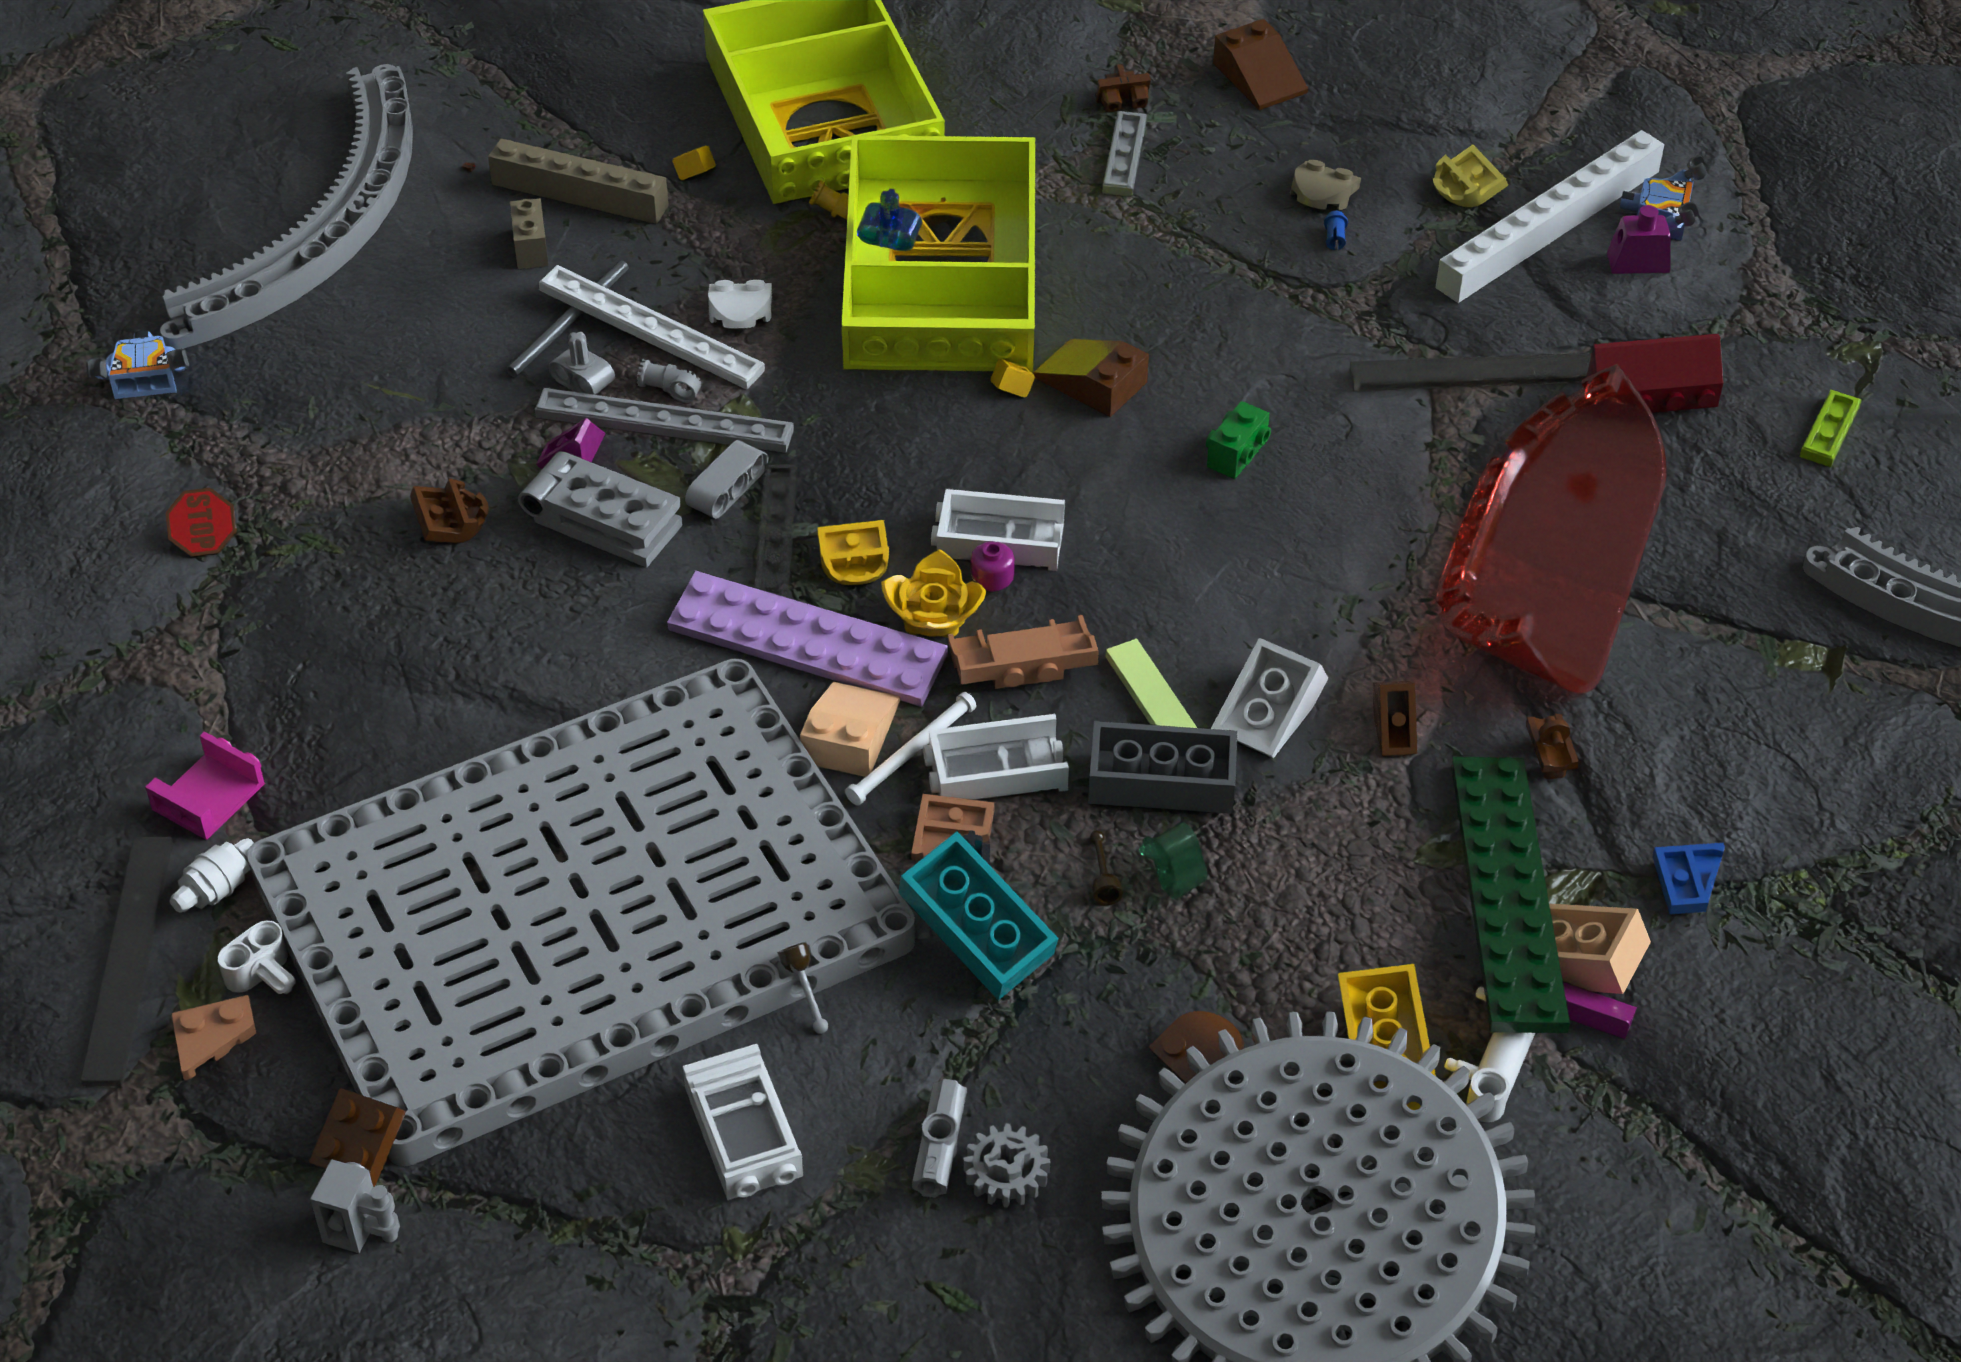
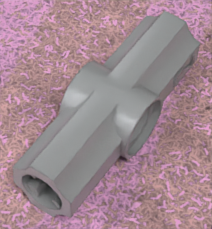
[912,1079,967,1198]

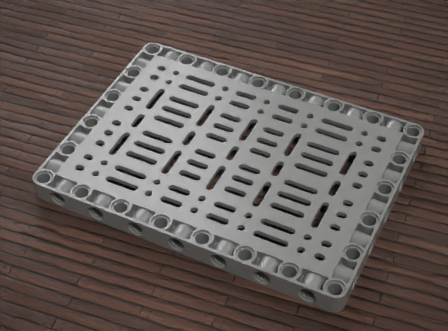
[247,659,915,1166]

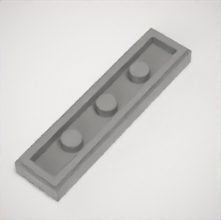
[1102,111,1147,196]

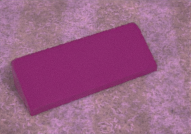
[1563,982,1637,1039]

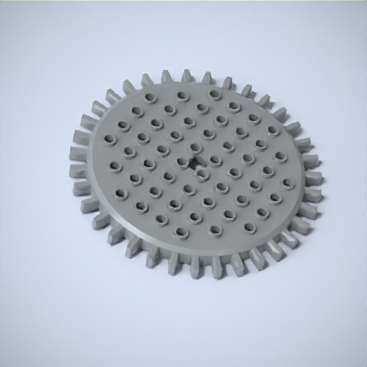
[1102,1012,1535,1362]

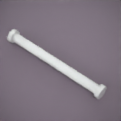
[845,692,976,806]

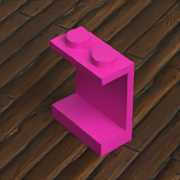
[145,731,265,840]

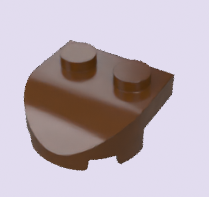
[410,478,489,543]
[1149,1011,1245,1084]

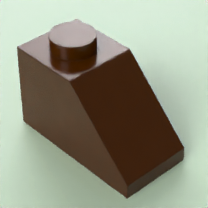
[1372,681,1417,756]

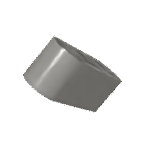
[685,440,768,519]

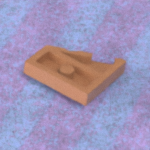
[911,794,994,861]

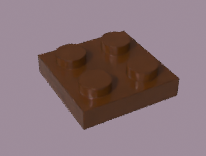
[309,1088,406,1187]

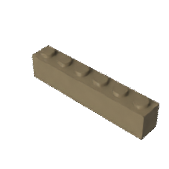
[488,139,669,224]

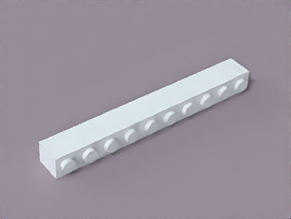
[1435,130,1664,303]

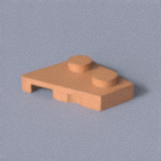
[172,995,256,1080]

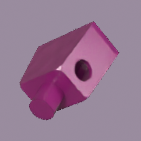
[1607,205,1671,274]

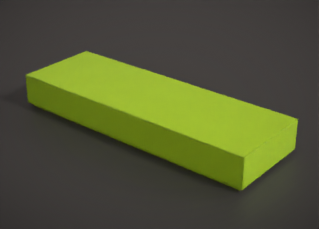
[1799,390,1861,467]

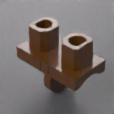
[1095,64,1151,112]
[1526,714,1579,779]

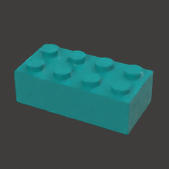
[898,831,1059,1001]

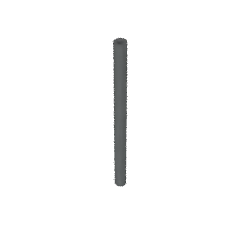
[507,260,629,377]

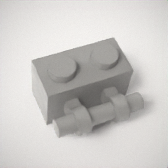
[310,1159,400,1253]

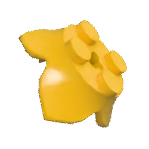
[881,549,986,638]

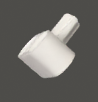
[218,921,296,994]

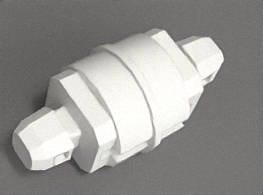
[170,838,254,913]

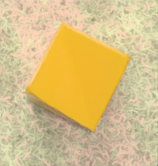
[672,145,716,180]
[991,359,1035,397]

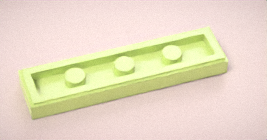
[1106,639,1197,728]

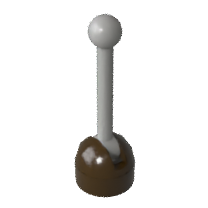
[777,942,828,1034]

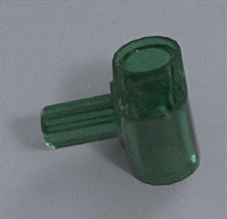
[1139,822,1208,900]

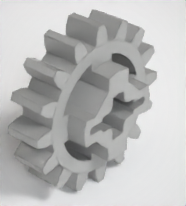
[964,1124,1050,1207]

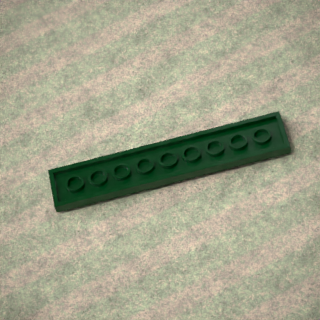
[1451,757,1570,1033]

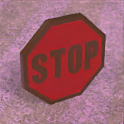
[165,488,237,557]

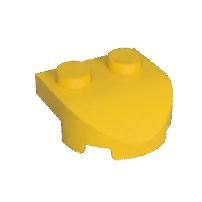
[817,520,889,585]

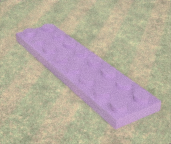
[667,571,948,707]

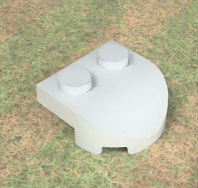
[708,280,772,328]

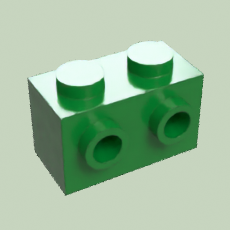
[1206,401,1271,479]

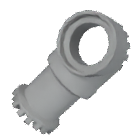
[637,359,701,403]

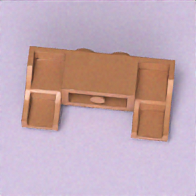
[948,615,1098,689]

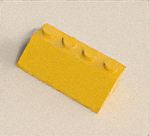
[1338,964,1436,1110]

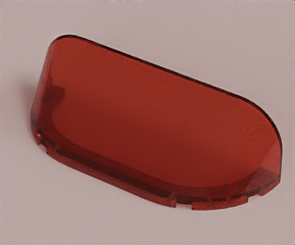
[1436,364,1667,694]

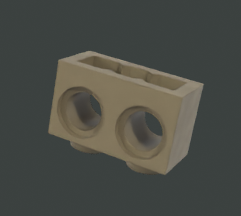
[510,198,549,269]

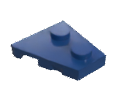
[1652,843,1725,914]

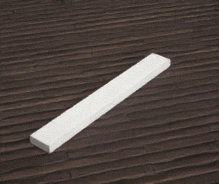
[539,265,765,390]

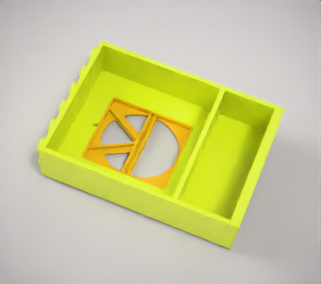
[703,0,945,204]
[842,135,1035,372]

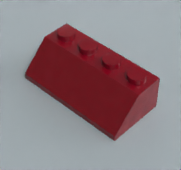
[1584,334,1724,418]

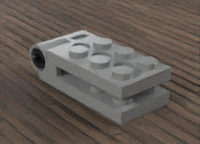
[518,452,682,568]

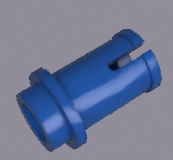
[1324,211,1348,250]

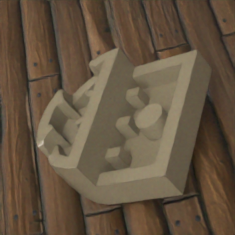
[1290,160,1361,210]

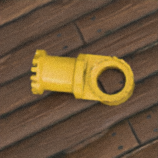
[809,180,849,220]

